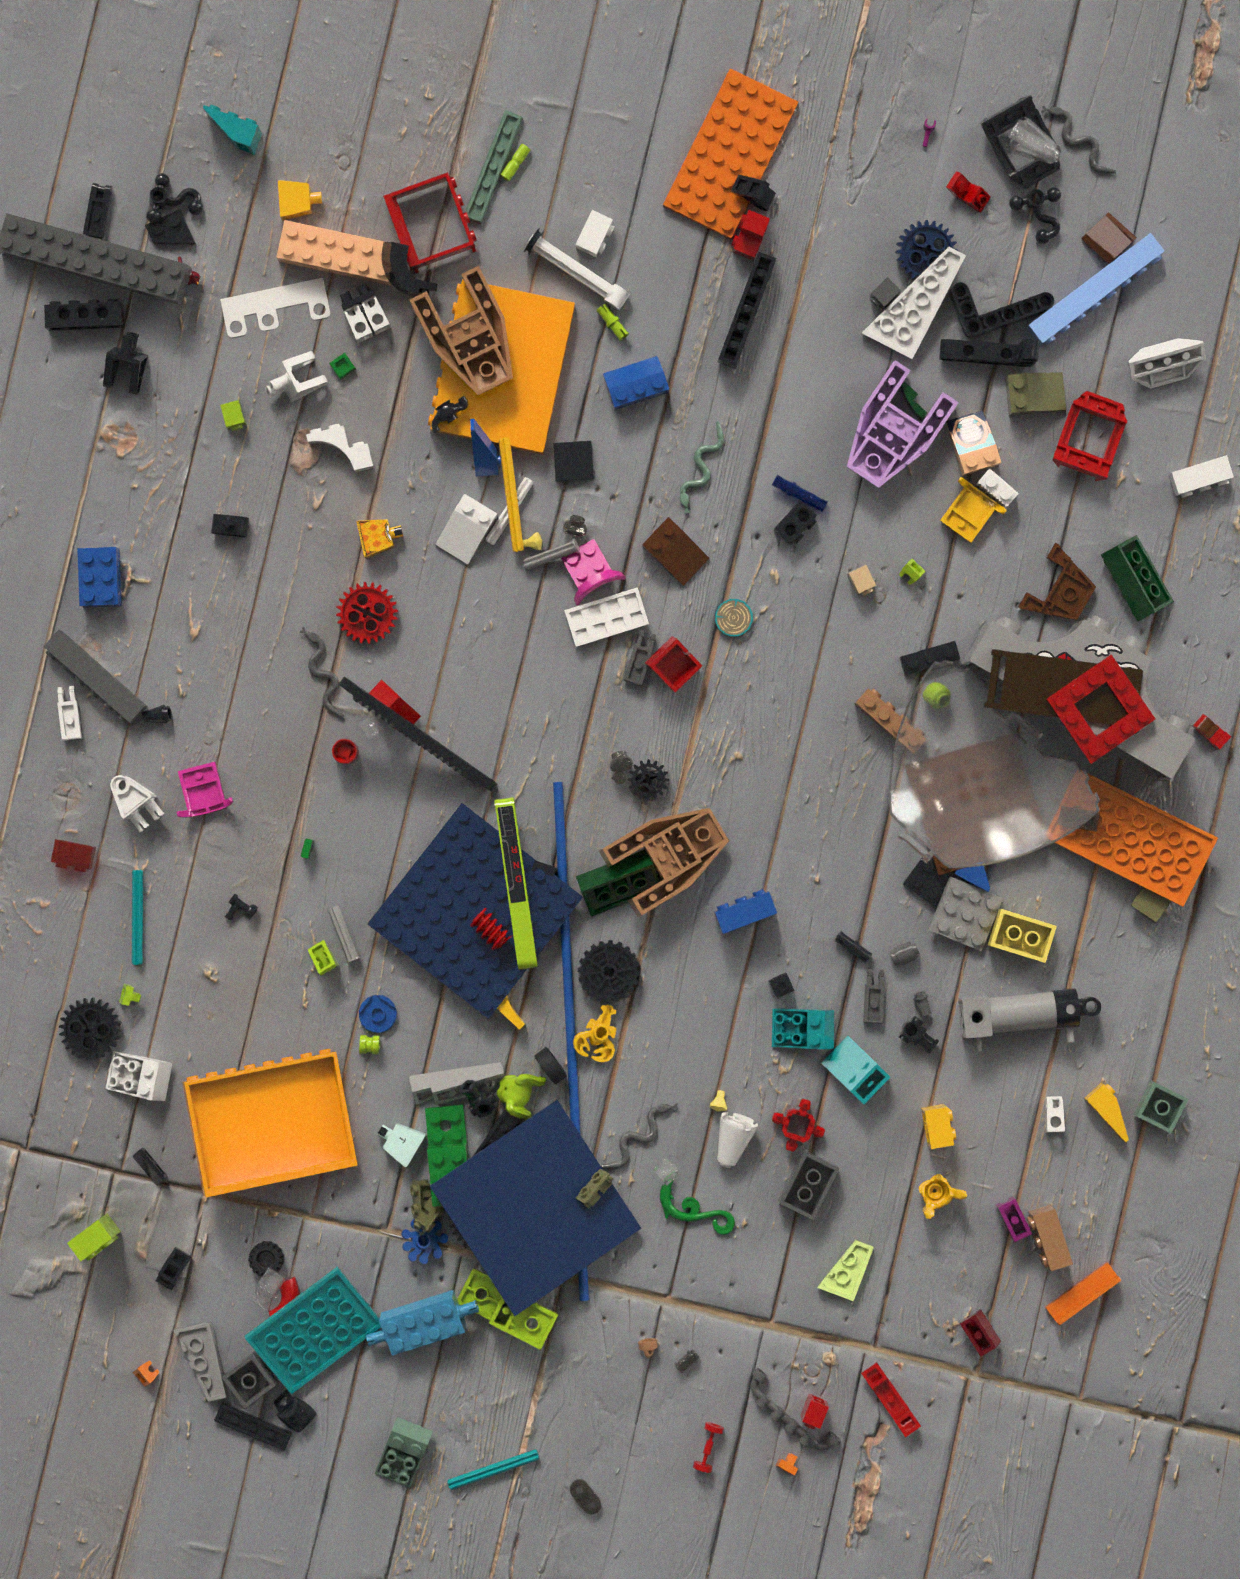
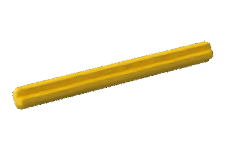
[499,437,524,552]

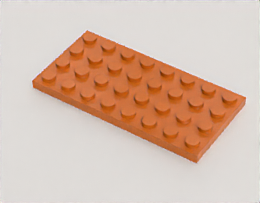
[663,68,798,239]
[1046,769,1218,907]

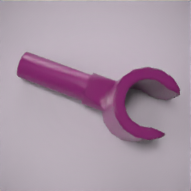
[922,118,936,147]

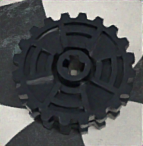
[578,940,640,1003]

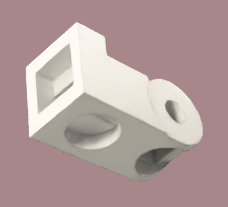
[1045,1096,1065,1132]

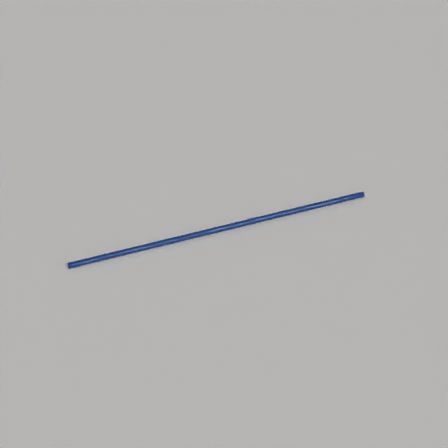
[553,782,589,1301]

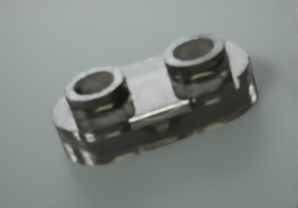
[570,1479,601,1515]

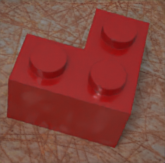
[731,210,770,261]
[369,679,421,730]

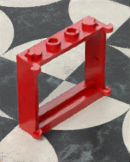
[383,172,477,274]

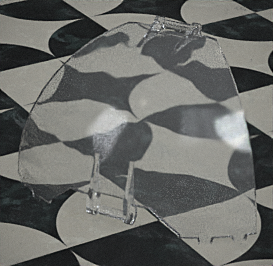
[889,660,1100,868]

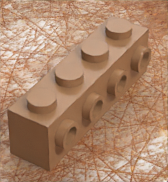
[854,688,926,754]

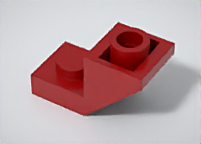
[946,171,991,213]

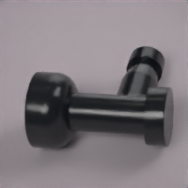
[225,894,258,920]

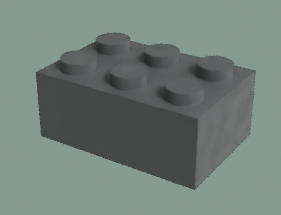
[778,1149,840,1220]

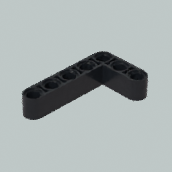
[950,282,1054,338]

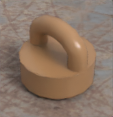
[638,1338,658,1358]

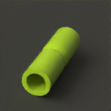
[500,143,531,182]

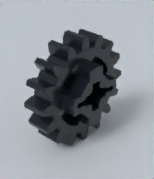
[628,759,669,801]

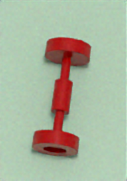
[693,1422,724,1473]

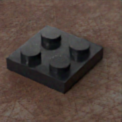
[903,853,957,906]

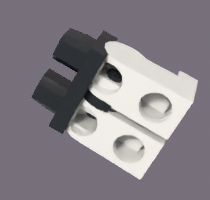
[340,283,391,343]

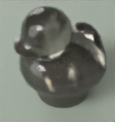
[563,515,587,547]
[609,751,633,785]

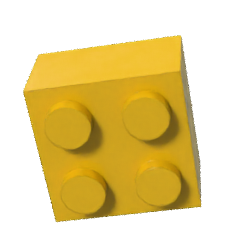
[921,1104,957,1149]

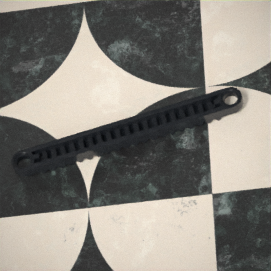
[338,677,498,792]

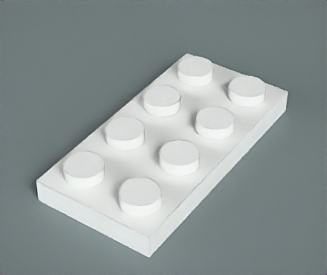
[564,587,649,647]

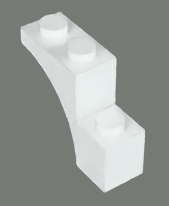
[306,424,374,472]

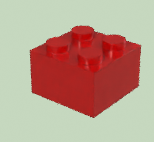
[645,636,702,693]

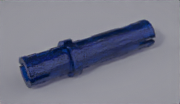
[772,474,828,512]

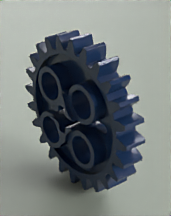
[895,220,958,279]

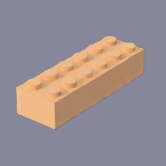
[276,220,391,286]

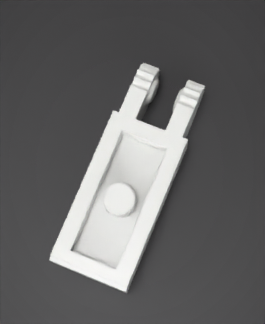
[57,686,82,741]

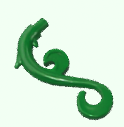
[659,1177,735,1235]

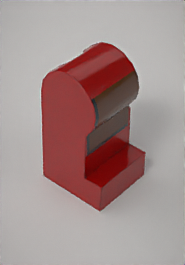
[1192,714,1232,750]

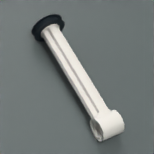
[524,228,630,311]

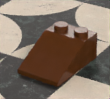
[642,517,710,586]

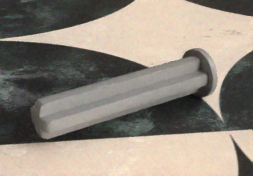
[523,538,580,570]
[329,906,361,963]

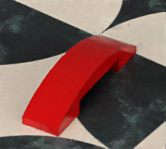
[861,1362,921,1437]

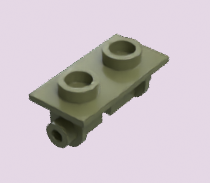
[576,1169,613,1209]
[410,1179,431,1219]
[413,1197,445,1236]

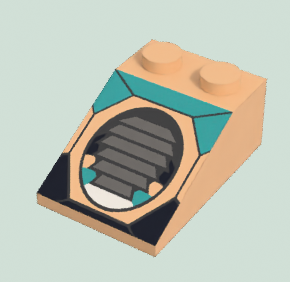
[946,410,1001,476]

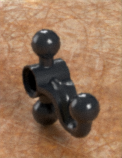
[146,173,203,224]
[1009,187,1061,244]

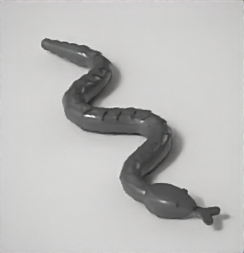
[1041,106,1116,174]
[300,627,344,718]
[601,1103,678,1169]

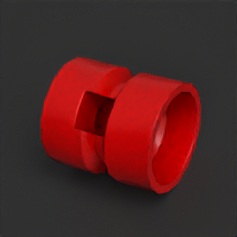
[332,739,359,764]

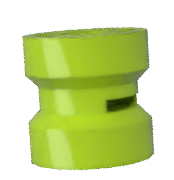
[359,1035,380,1055]

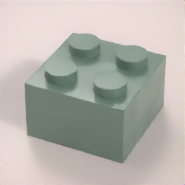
[1133,1080,1189,1134]

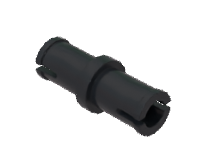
[834,931,872,963]

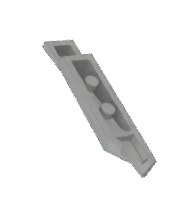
[409,1062,504,1105]

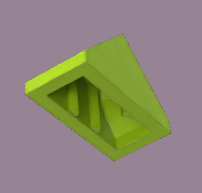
[307,940,339,976]

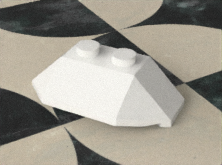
[1128,338,1206,388]

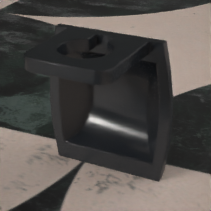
[274,1390,317,1432]

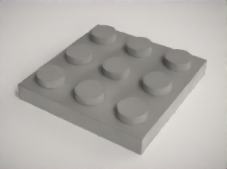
[928,877,1003,951]

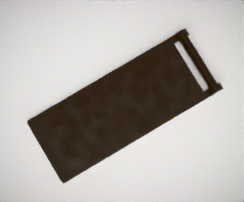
[984,649,1143,725]

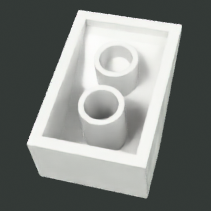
[435,494,498,564]

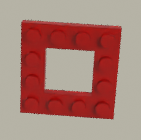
[1046,654,1156,764]

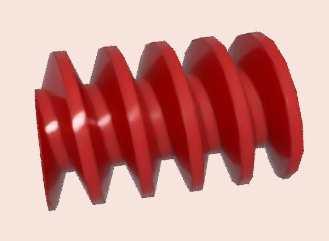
[471,908,512,950]

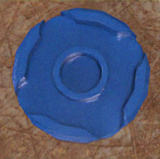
[359,995,397,1033]

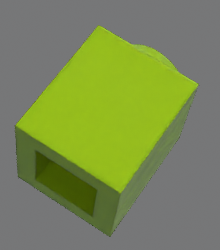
[220,400,247,431]

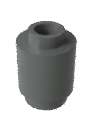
[890,941,920,966]

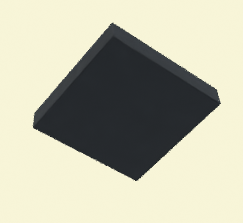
[553,441,594,482]

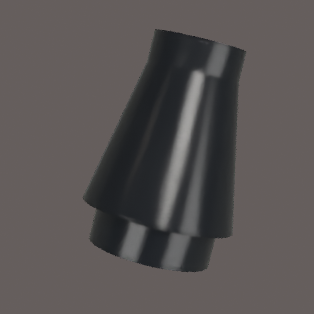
[142,705,172,723]

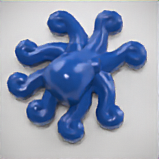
[401,1219,448,1264]

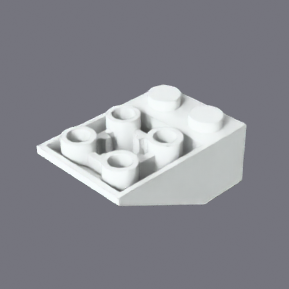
[106,1051,172,1101]

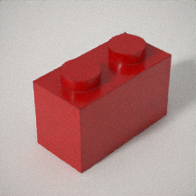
[800,1394,829,1430]

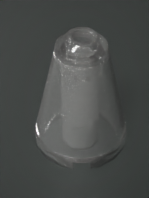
[1006,117,1061,164]

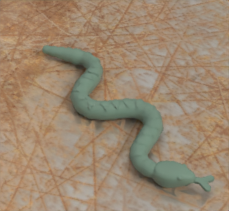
[680,421,724,514]

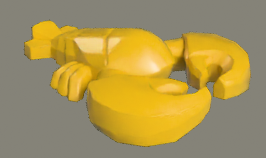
[573,1004,616,1062]

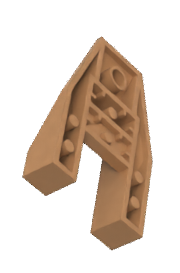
[409,266,513,395]
[599,808,729,917]

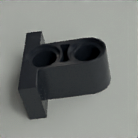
[730,174,776,211]

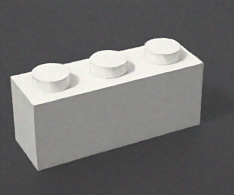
[1169,455,1234,498]

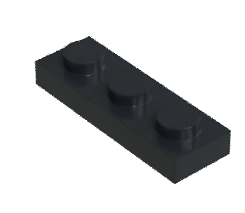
[900,641,961,675]

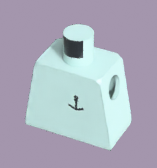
[377,1123,426,1168]

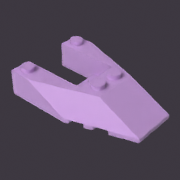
[847,360,959,488]

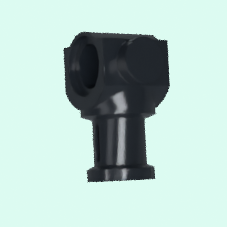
[899,1016,939,1054]
[460,1080,497,1118]

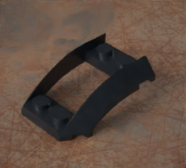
[980,95,1061,188]

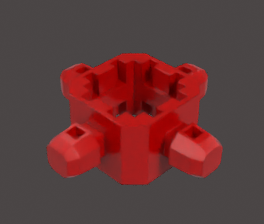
[772,1098,825,1152]

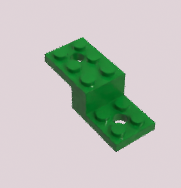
[425,1104,469,1207]

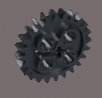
[59,997,122,1060]

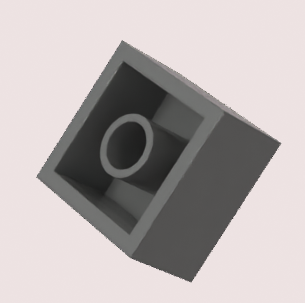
[222,1351,278,1409]

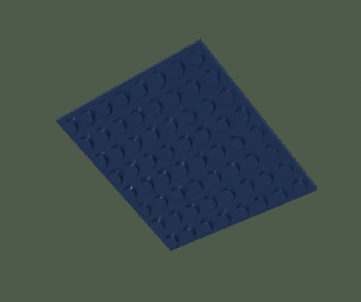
[368,803,583,1019]
[429,1100,641,1316]

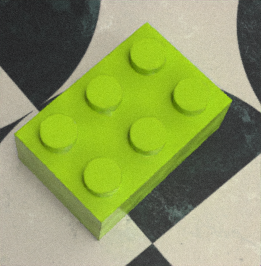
[67,1213,121,1262]

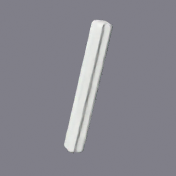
[486,477,533,545]

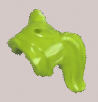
[496,1074,546,1121]

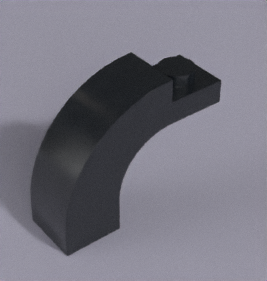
[382,242,438,295]

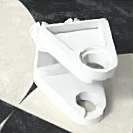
[265,351,328,402]
[110,775,165,833]

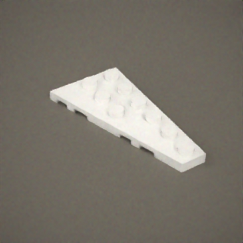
[862,247,966,359]

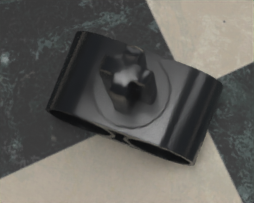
[211,514,249,537]

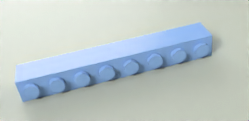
[1027,233,1164,346]

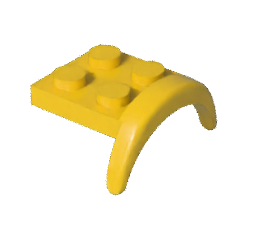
[940,477,1007,543]

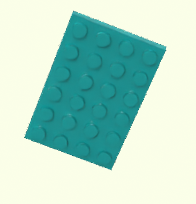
[245,1266,381,1394]

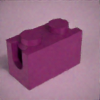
[996,1197,1032,1242]

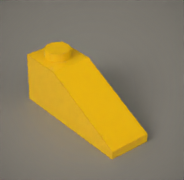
[1084,1083,1129,1142]

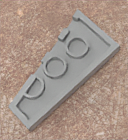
[173,1321,228,1402]

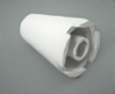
[717,1112,758,1168]

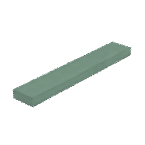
[465,110,523,224]

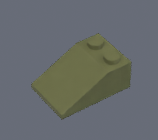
[1005,372,1066,416]

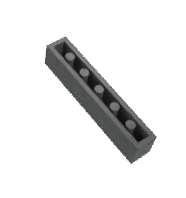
[43,630,148,724]

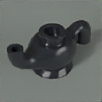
[431,396,468,434]

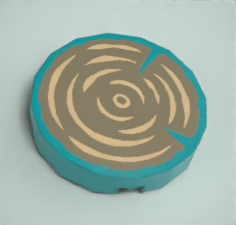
[715,599,753,637]

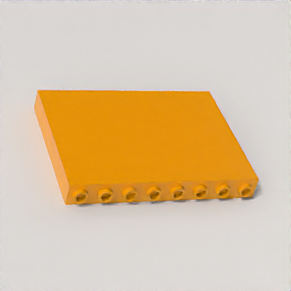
[428,279,575,455]
[182,1049,358,1197]

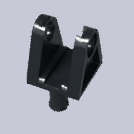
[103,332,148,395]

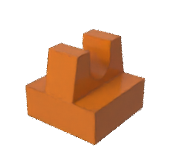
[132,1360,159,1387]
[775,1453,798,1475]

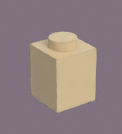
[848,565,876,596]

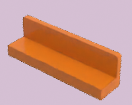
[1045,1262,1121,1325]

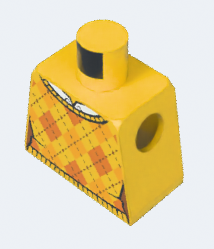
[356,519,403,558]

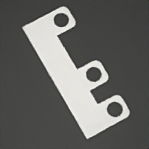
[220,278,330,337]

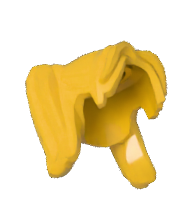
[919,1174,967,1219]

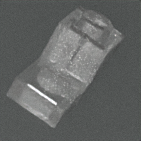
[253,1267,286,1312]

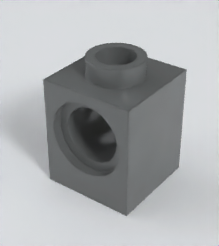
[870,277,901,309]

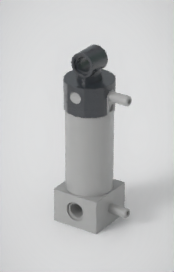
[958,988,1101,1052]

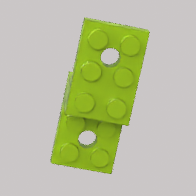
[457,1267,558,1350]

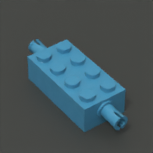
[366,1290,479,1356]

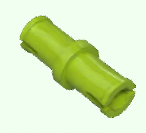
[596,304,629,341]

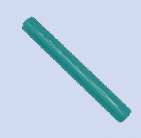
[132,870,143,965]
[447,1449,539,1490]

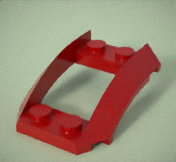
[1052,391,1128,481]

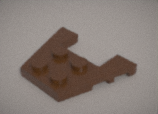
[1017,542,1096,620]

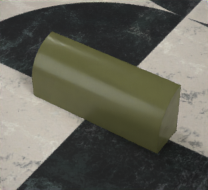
[1131,887,1171,924]

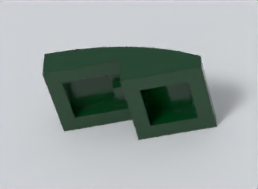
[900,381,927,421]

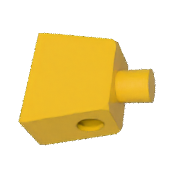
[278,180,322,220]

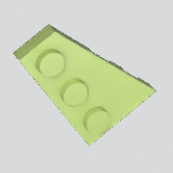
[817,1240,874,1301]

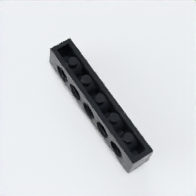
[718,252,777,369]

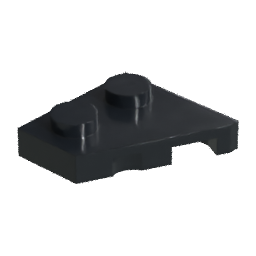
[145,209,196,245]

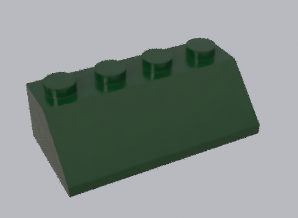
[1101,535,1174,621]
[576,850,660,917]

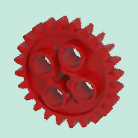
[336,582,399,644]

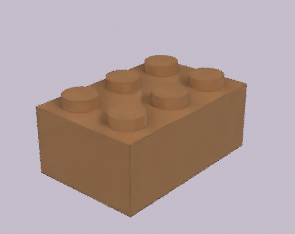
[1027,1205,1073,1271]

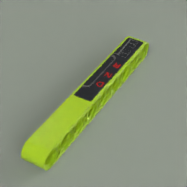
[494,797,538,970]

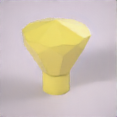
[523,532,542,550]
[709,1090,727,1112]

